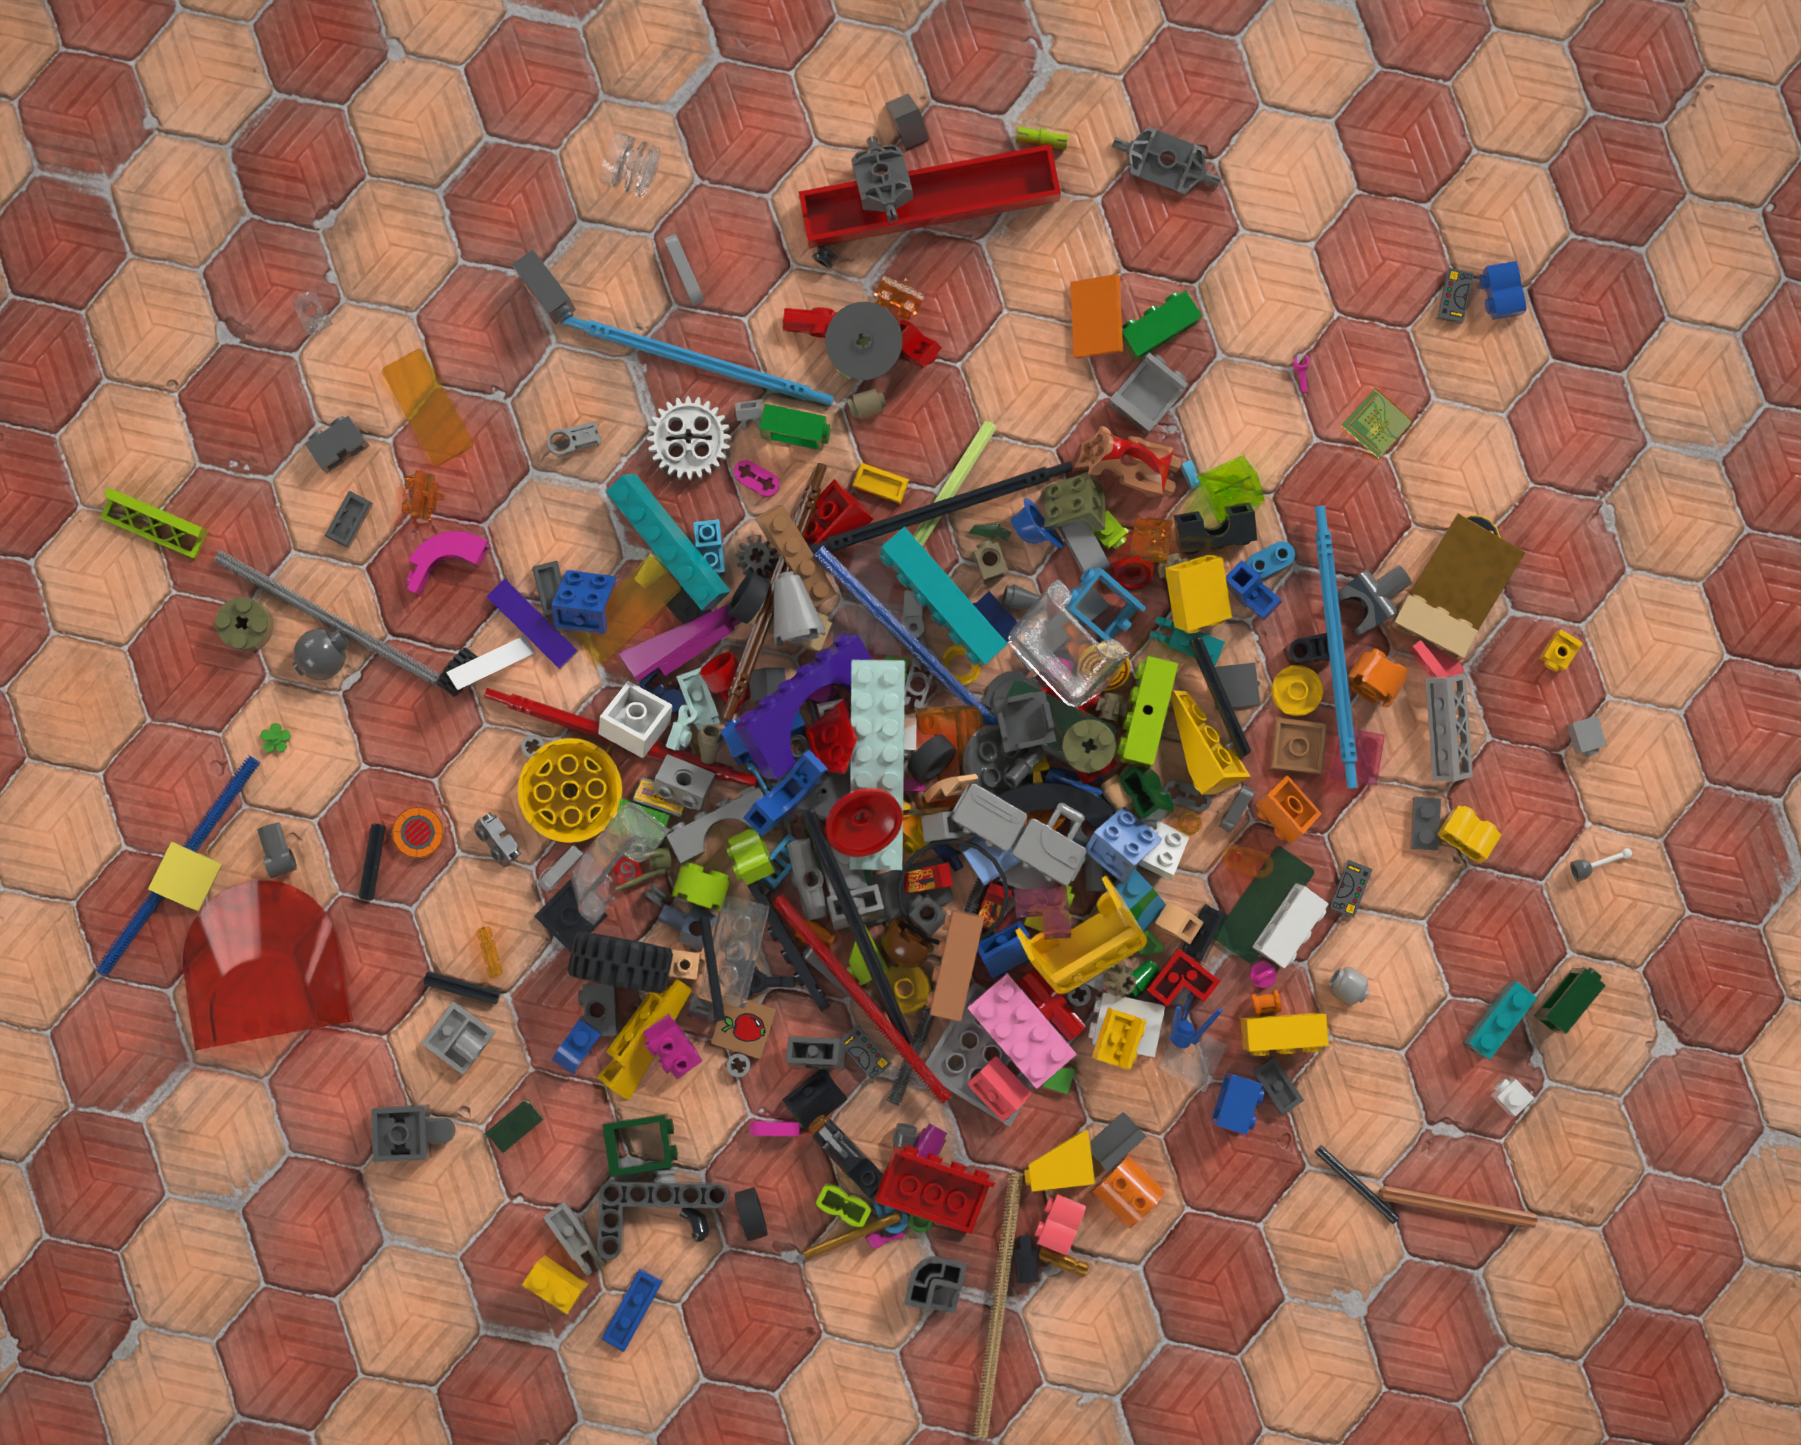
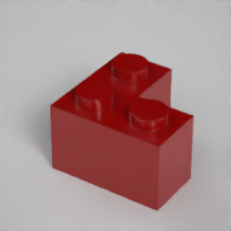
[1145,949,1221,1006]

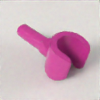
[1293,355,1310,393]
[866,1231,904,1248]

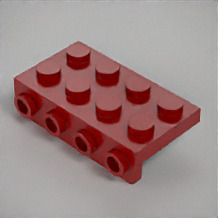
[874,1144,995,1234]

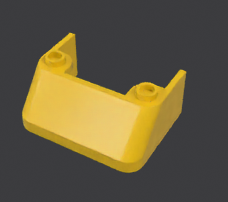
[1015,876,1147,994]

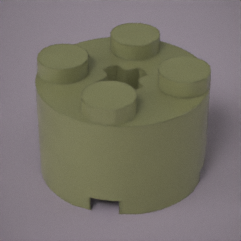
[215,597,273,651]
[1061,720,1116,773]

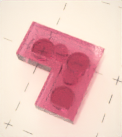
[1014,886,1071,939]

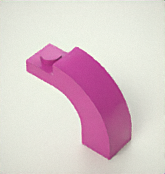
[406,531,491,596]

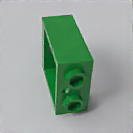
[759,404,831,451]

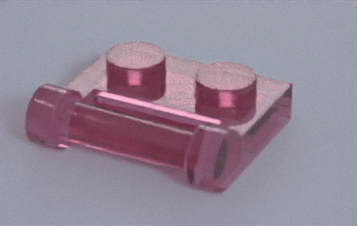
[1329,729,1385,786]

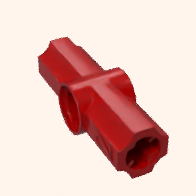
[783,307,837,338]
[1017,968,1087,1041]

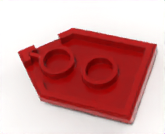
[805,700,857,774]

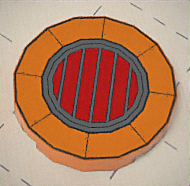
[392,807,445,859]

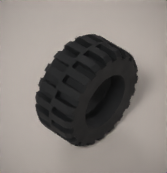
[567,931,673,993]

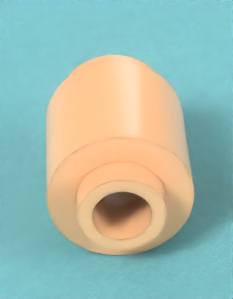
[1101,774,1134,812]

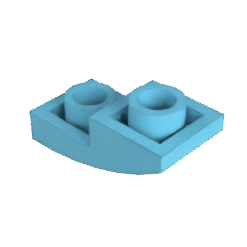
[693,520,725,575]

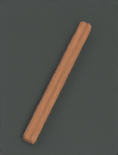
[1381,1186,1537,1228]

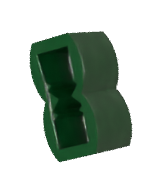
[1120,766,1174,821]

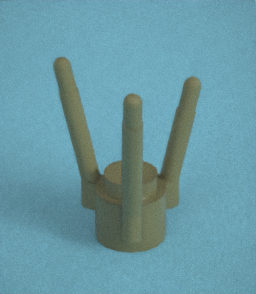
[615,847,671,892]

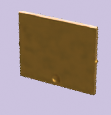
[1409,513,1525,630]

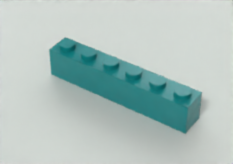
[605,474,731,611]
[877,526,1008,667]

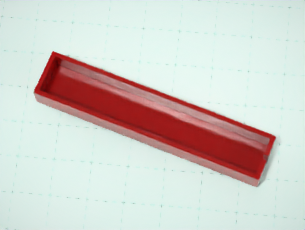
[798,144,1061,249]

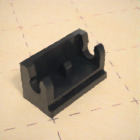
[1182,904,1228,963]

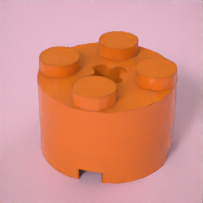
[1347,648,1408,707]

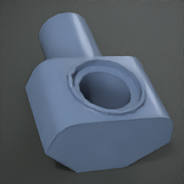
[658,904,717,952]

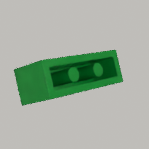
[1122,291,1202,362]

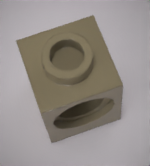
[973,540,1008,583]

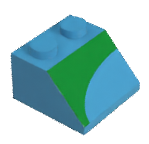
[1095,869,1166,931]

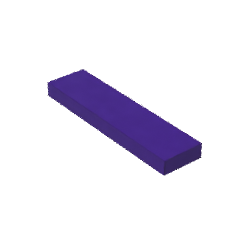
[486,578,578,669]

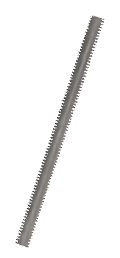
[214,550,440,688]

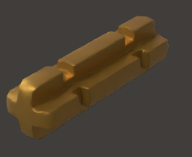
[1038,1246,1089,1277]

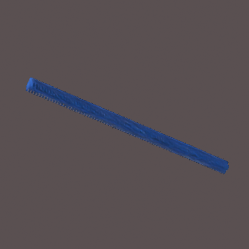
[812,546,998,726]
[95,755,260,976]

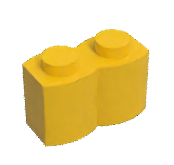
[1437,805,1501,864]

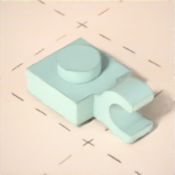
[666,705,701,750]

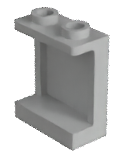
[1108,353,1188,436]

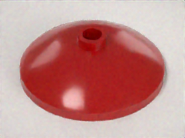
[825,788,903,857]

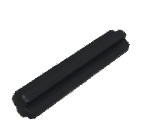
[359,823,386,901]
[424,972,500,1004]

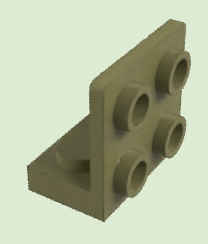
[1045,472,1105,532]

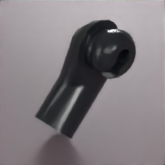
[679,1208,709,1242]

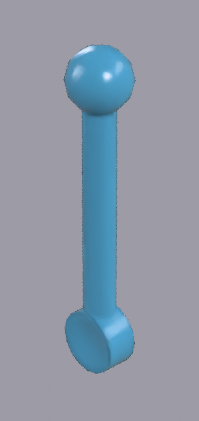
[746,761,770,795]

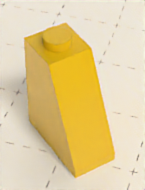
[1024,1129,1095,1191]

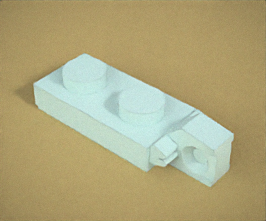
[677,667,720,731]

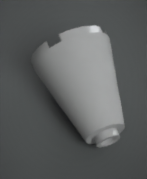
[774,571,826,646]

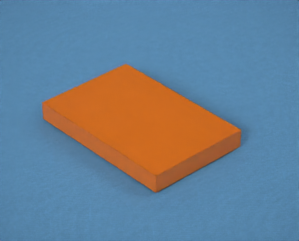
[1071,274,1123,359]

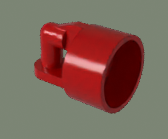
[700,652,750,714]

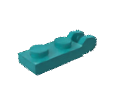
[1149,616,1225,666]

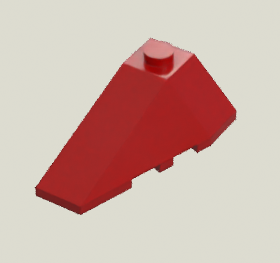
[775,479,874,567]

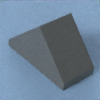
[885,93,929,150]

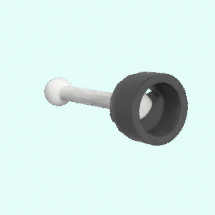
[1570,848,1632,882]

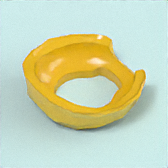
[942,644,981,686]

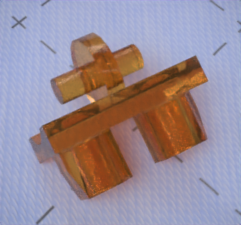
[874,275,925,320]
[402,470,445,521]

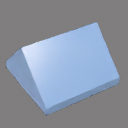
[958,836,1021,886]

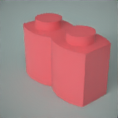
[1034,1193,1086,1256]

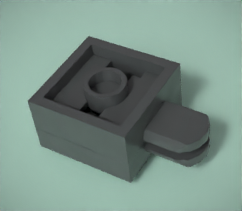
[371,1104,456,1162]

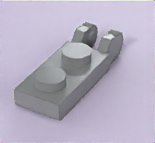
[543,1201,606,1276]

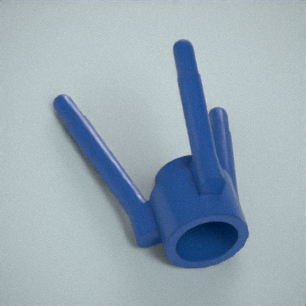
[1044,767,1103,795]
[1169,992,1222,1048]

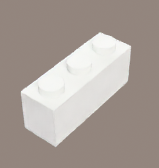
[1252,883,1328,968]

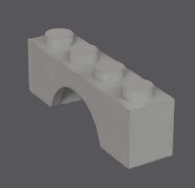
[666,786,764,864]

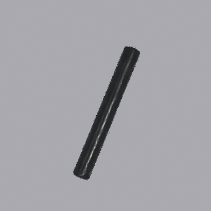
[1189,636,1251,757]

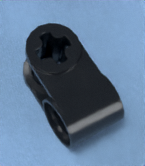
[1285,633,1330,664]

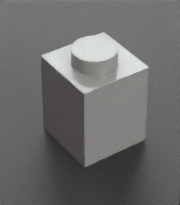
[1567,716,1607,757]

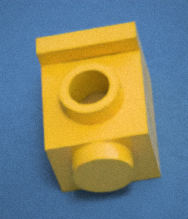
[1540,629,1583,672]

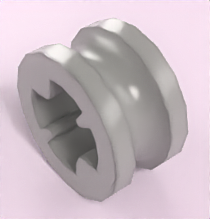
[521,735,546,758]
[727,1053,751,1077]
[653,1169,677,1183]

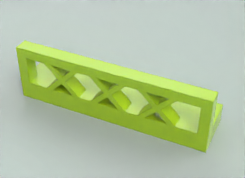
[100,487,208,560]

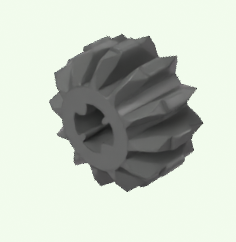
[735,535,779,578]

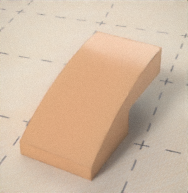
[923,774,978,803]

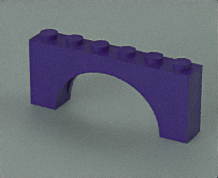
[733,633,872,780]

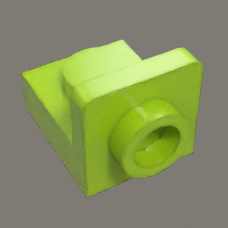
[1089,510,1129,551]

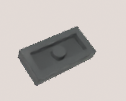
[1410,797,1441,851]
[1252,1056,1304,1115]

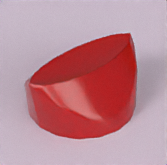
[1109,556,1154,590]

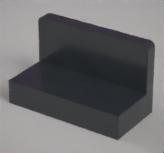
[782,1069,848,1131]

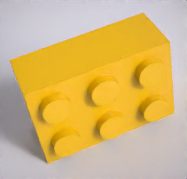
[1240,1013,1329,1056]

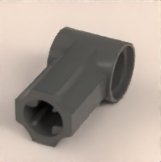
[257,822,297,878]

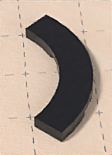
[995,782,1115,829]

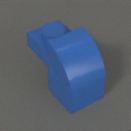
[1226,560,1282,621]
[552,1018,602,1075]

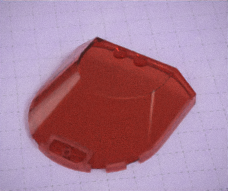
[183,880,353,1051]

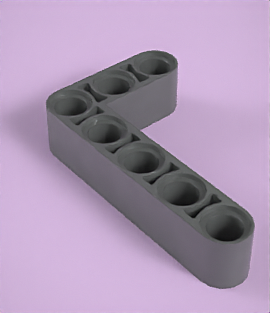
[598,1180,730,1260]

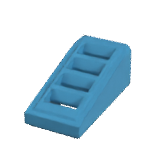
[759,833,797,891]

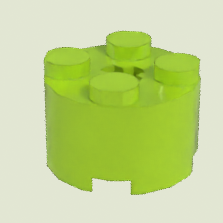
[671,862,730,911]

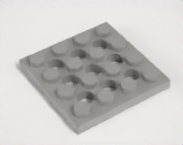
[925,982,1064,1127]

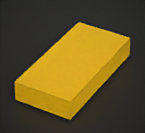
[852,463,909,505]

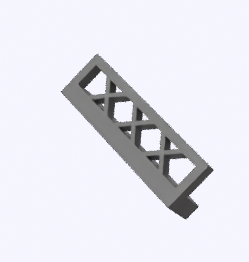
[1425,674,1473,782]

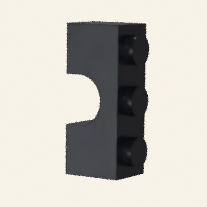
[1173,502,1257,554]

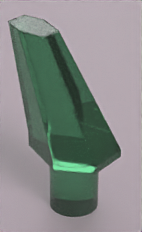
[969,522,1012,541]

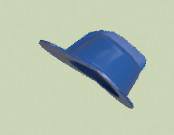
[1011,498,1064,548]

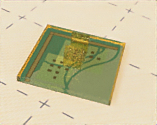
[1341,387,1414,459]

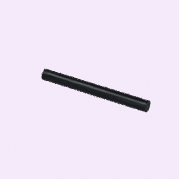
[699,916,725,1021]
[1314,1145,1400,1224]

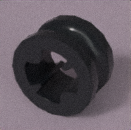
[812,245,838,269]

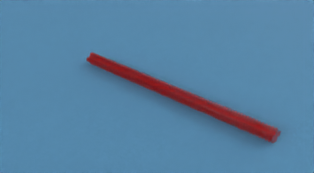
[772,894,951,1104]

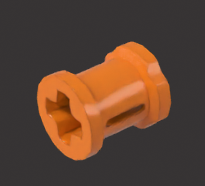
[1251,990,1282,1017]

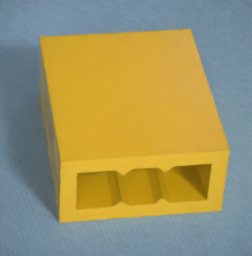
[1165,555,1232,633]
[522,1255,588,1314]

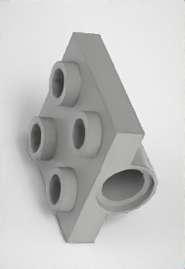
[422,1001,496,1075]

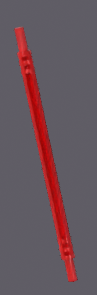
[484,688,757,787]

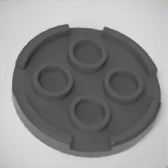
[963,724,1032,796]

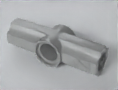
[786,838,829,920]

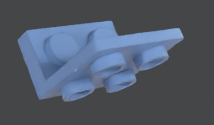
[1085,807,1162,884]

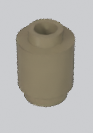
[847,388,887,420]

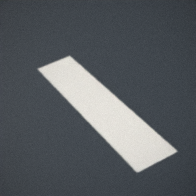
[447,635,535,690]

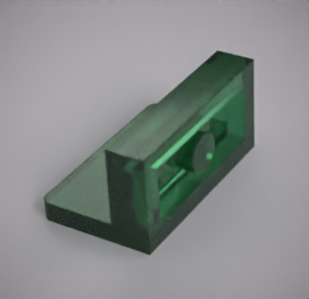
[483,1099,544,1153]

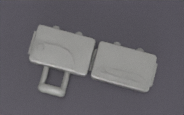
[951,784,1087,886]

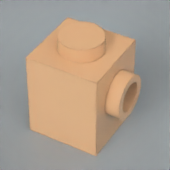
[1155,901,1204,944]
[669,950,706,979]

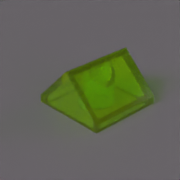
[1196,455,1265,523]

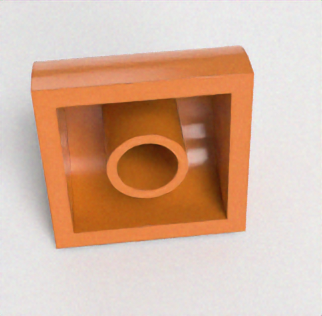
[1255,775,1322,844]
[1091,1154,1165,1228]

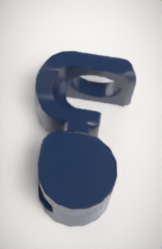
[640,669,685,713]

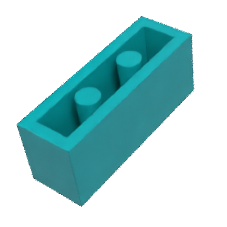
[1463,981,1538,1060]

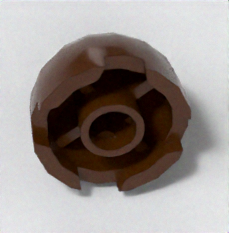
[881,918,934,968]

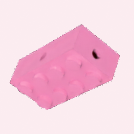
[967,973,1077,1089]

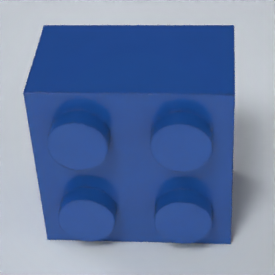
[1210,1072,1265,1135]

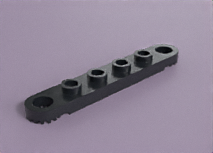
[747,880,830,1012]

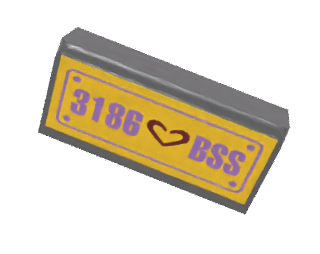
[632,777,686,818]

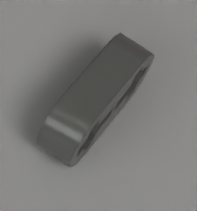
[1163,780,1212,812]
[1219,785,1255,833]

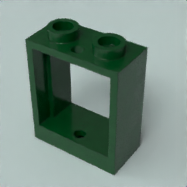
[1534,967,1606,1034]
[602,1113,678,1177]

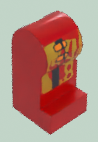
[903,863,953,894]
[978,882,1013,935]

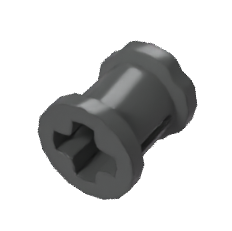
[1066,984,1091,1006]
[687,994,714,1024]

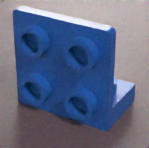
[552,570,616,634]

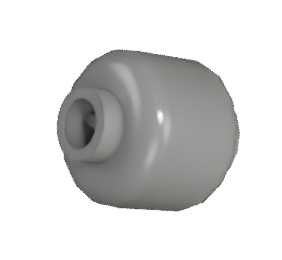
[1329,967,1370,1005]

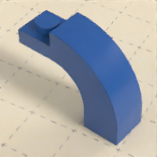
[743,750,828,836]

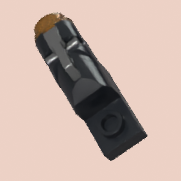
[808,1115,884,1199]

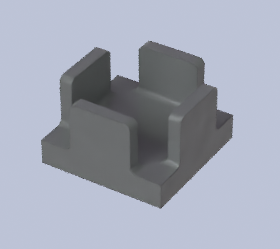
[994,690,1056,753]

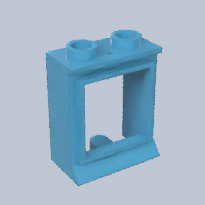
[1061,567,1146,645]

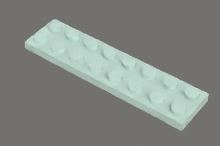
[850,660,905,870]

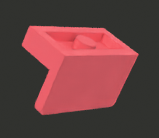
[1408,640,1464,677]
[967,1056,1031,1122]

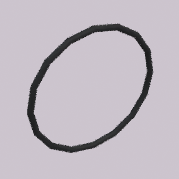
[897,838,1009,945]

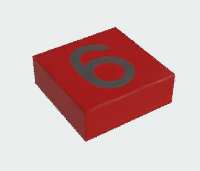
[611,858,644,886]

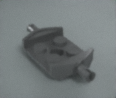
[1112,127,1221,197]
[851,136,914,223]

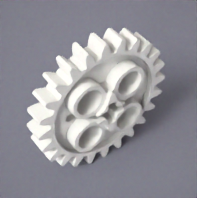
[647,396,731,481]

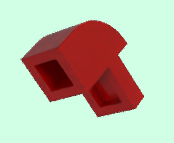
[899,319,942,369]

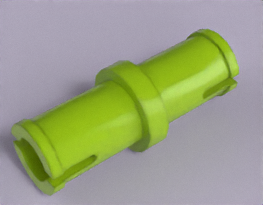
[1015,126,1068,151]

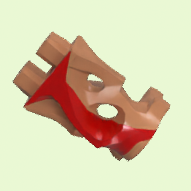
[1074,426,1182,498]

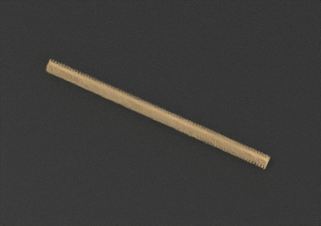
[973,1172,1023,1438]

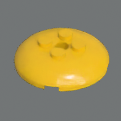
[518,738,623,843]

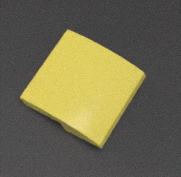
[148,842,222,911]

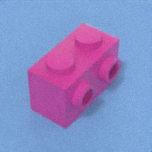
[643,1014,703,1079]

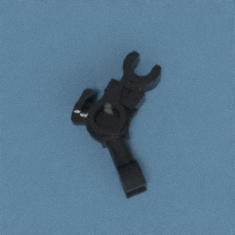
[727,947,795,999]

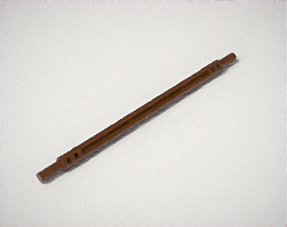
[721,463,827,722]

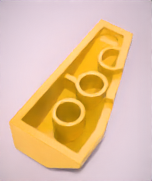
[1171,691,1250,795]

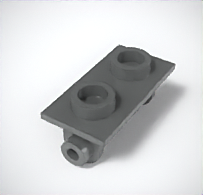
[474,812,521,867]

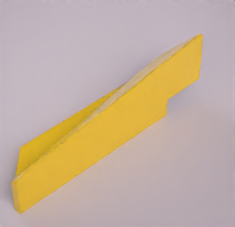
[597,979,692,1100]

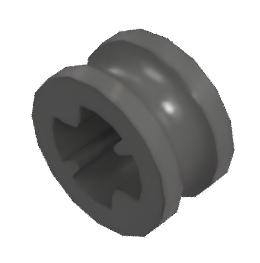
[644,884,670,908]

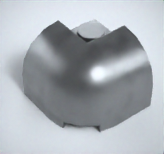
[904,1256,967,1314]

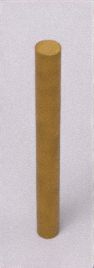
[803,1211,903,1260]

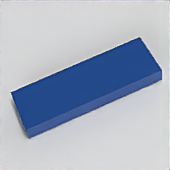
[601,1268,663,1352]

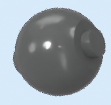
[293,628,350,680]

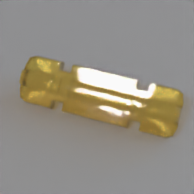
[476,926,503,978]

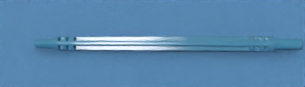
[562,317,834,406]
[1315,506,1358,789]

